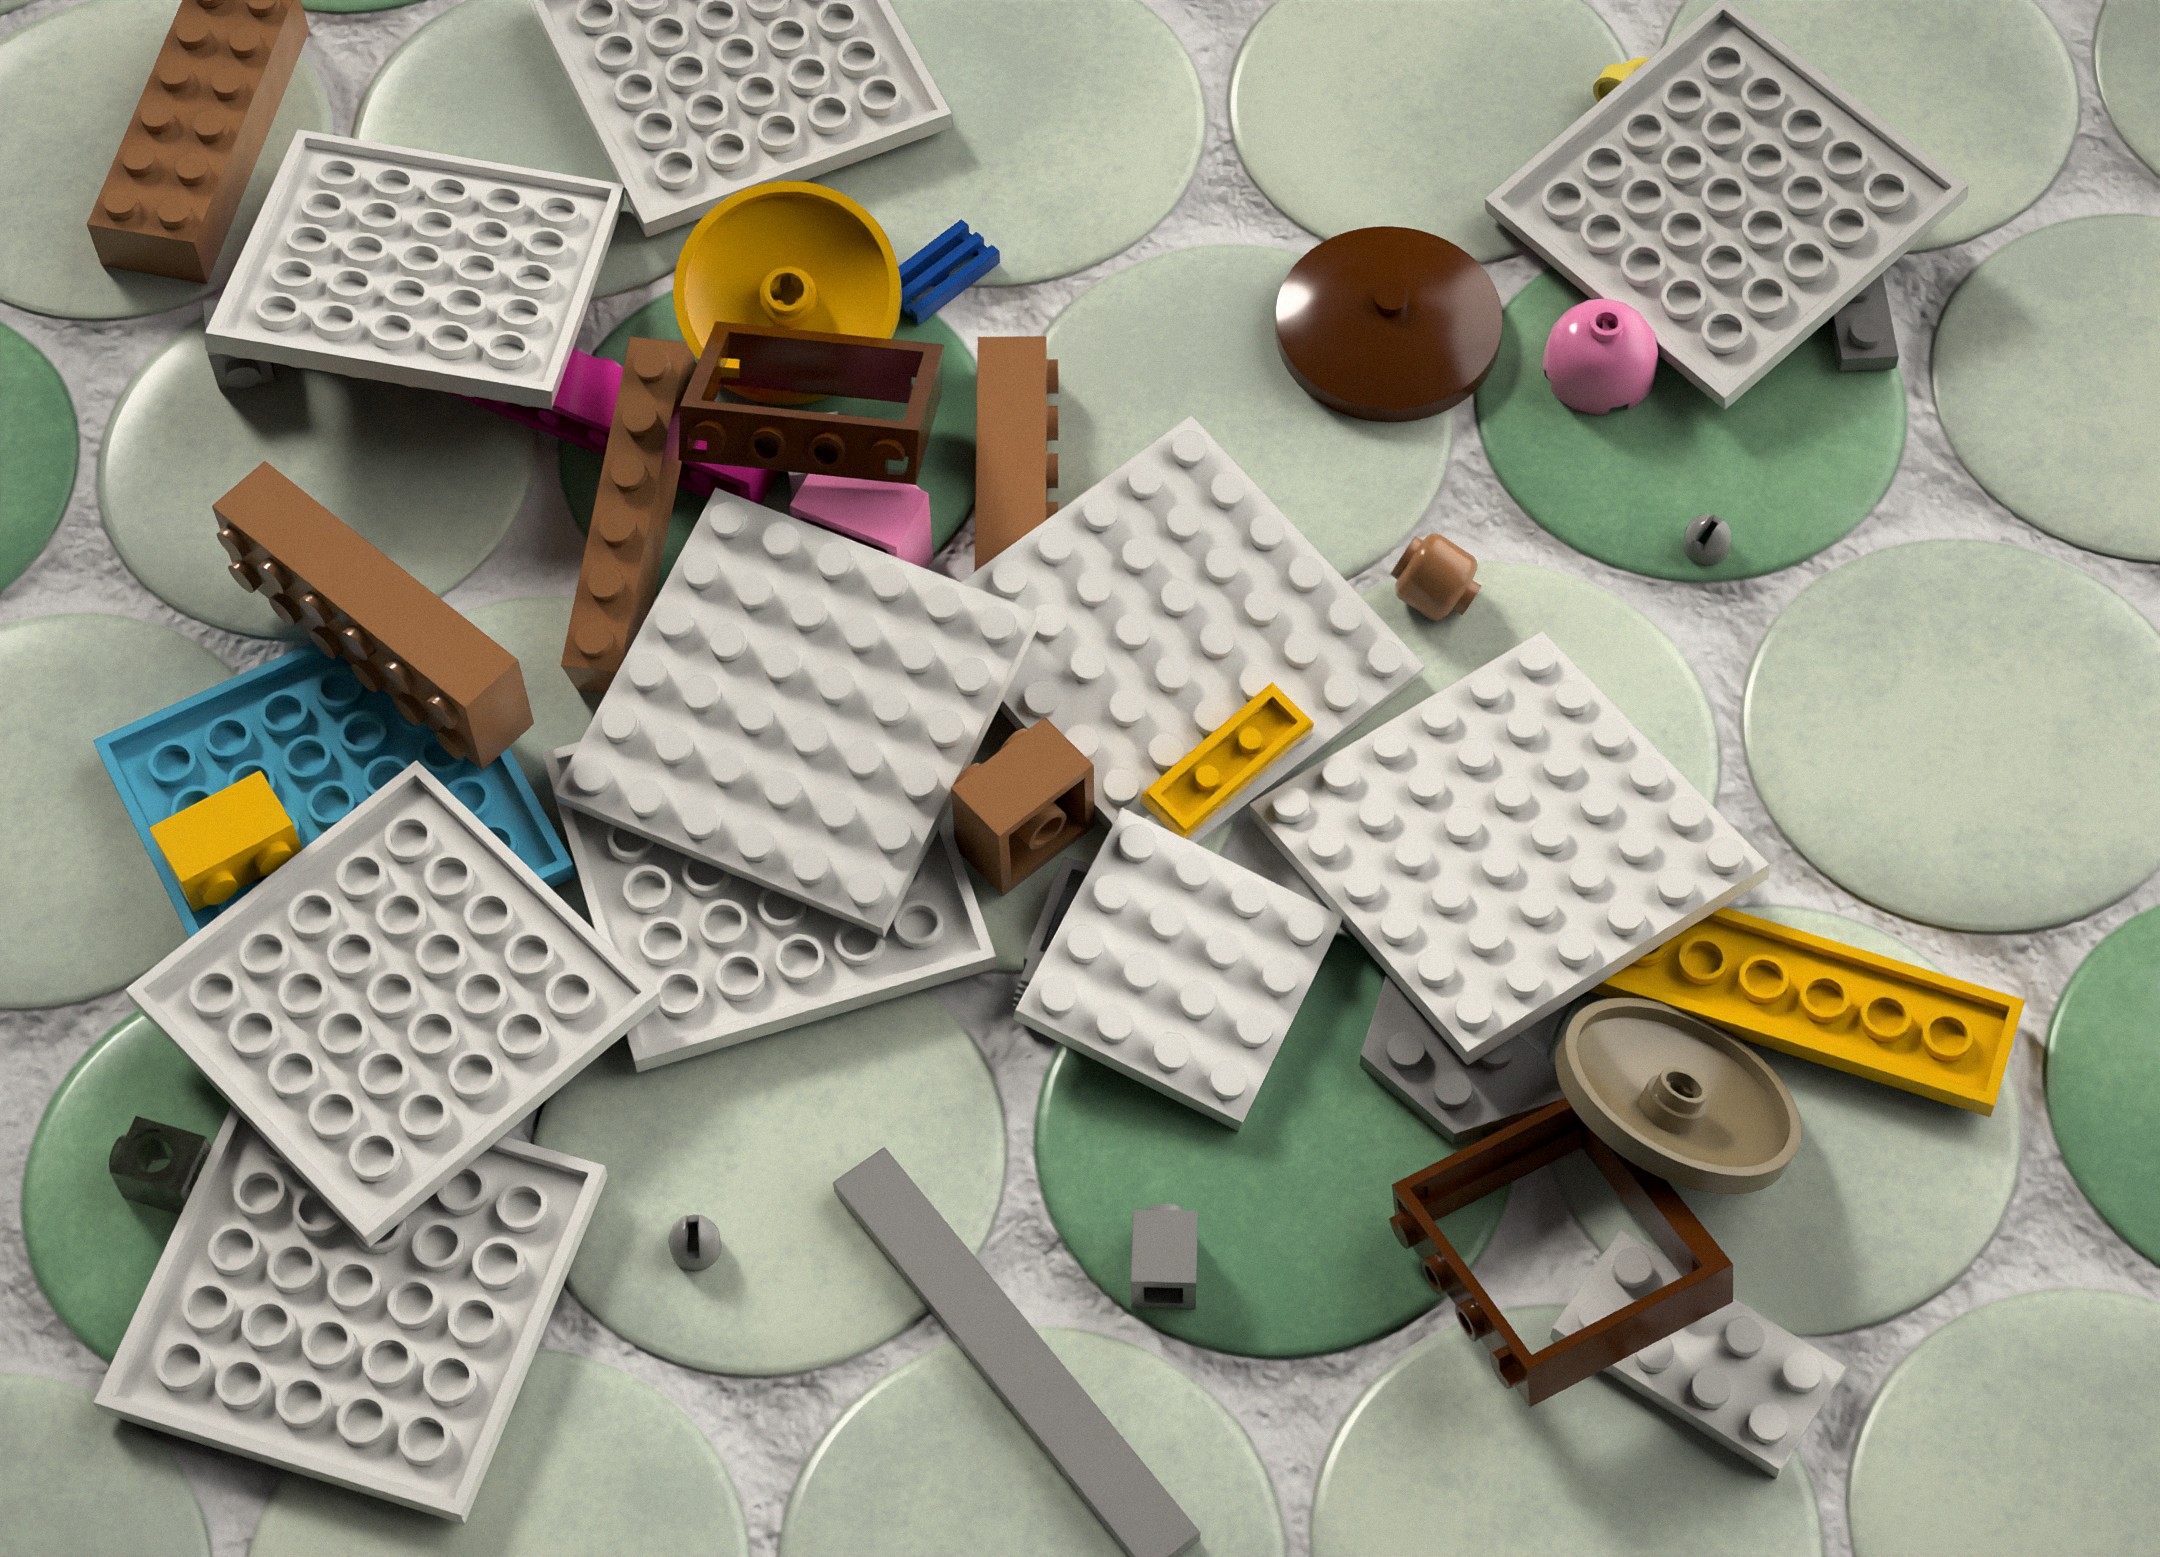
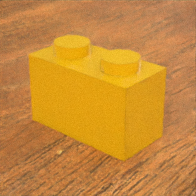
[149,770,303,912]

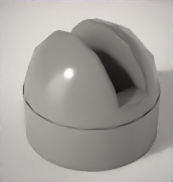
[1683,513,1732,566]
[668,1214,722,1271]

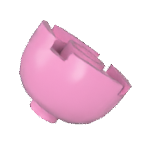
[1542,298,1659,415]

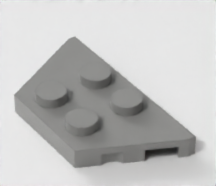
[1359,974,1566,1145]

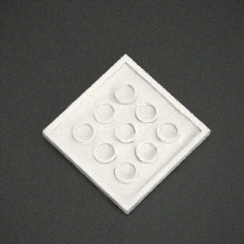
[1012,808,1343,1131]

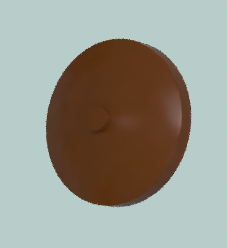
[1275,226,1503,422]

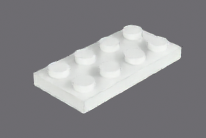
[1550,1229,1846,1479]

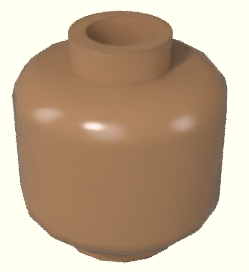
[1390,533,1481,621]

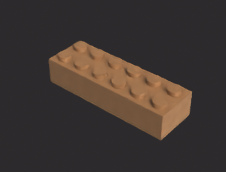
[87,0,309,284]
[212,461,534,771]

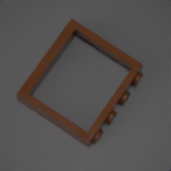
[678,321,944,485]
[1389,1098,1733,1407]

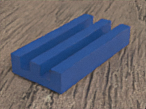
[898,219,1000,326]

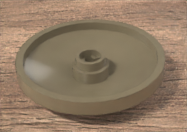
[1555,998,1802,1194]

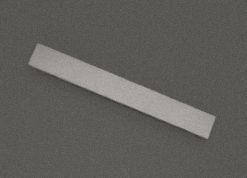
[833,1147,1201,1557]

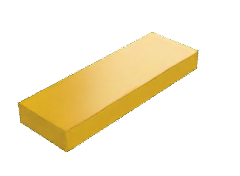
[1140,682,1315,840]

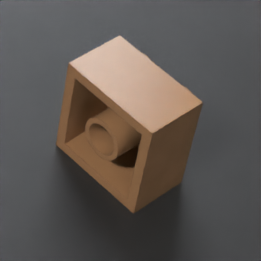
[951,717,1095,896]

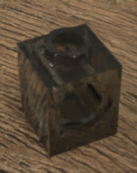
[109,1116,212,1215]

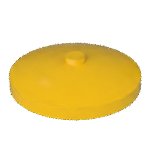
[673,181,902,405]

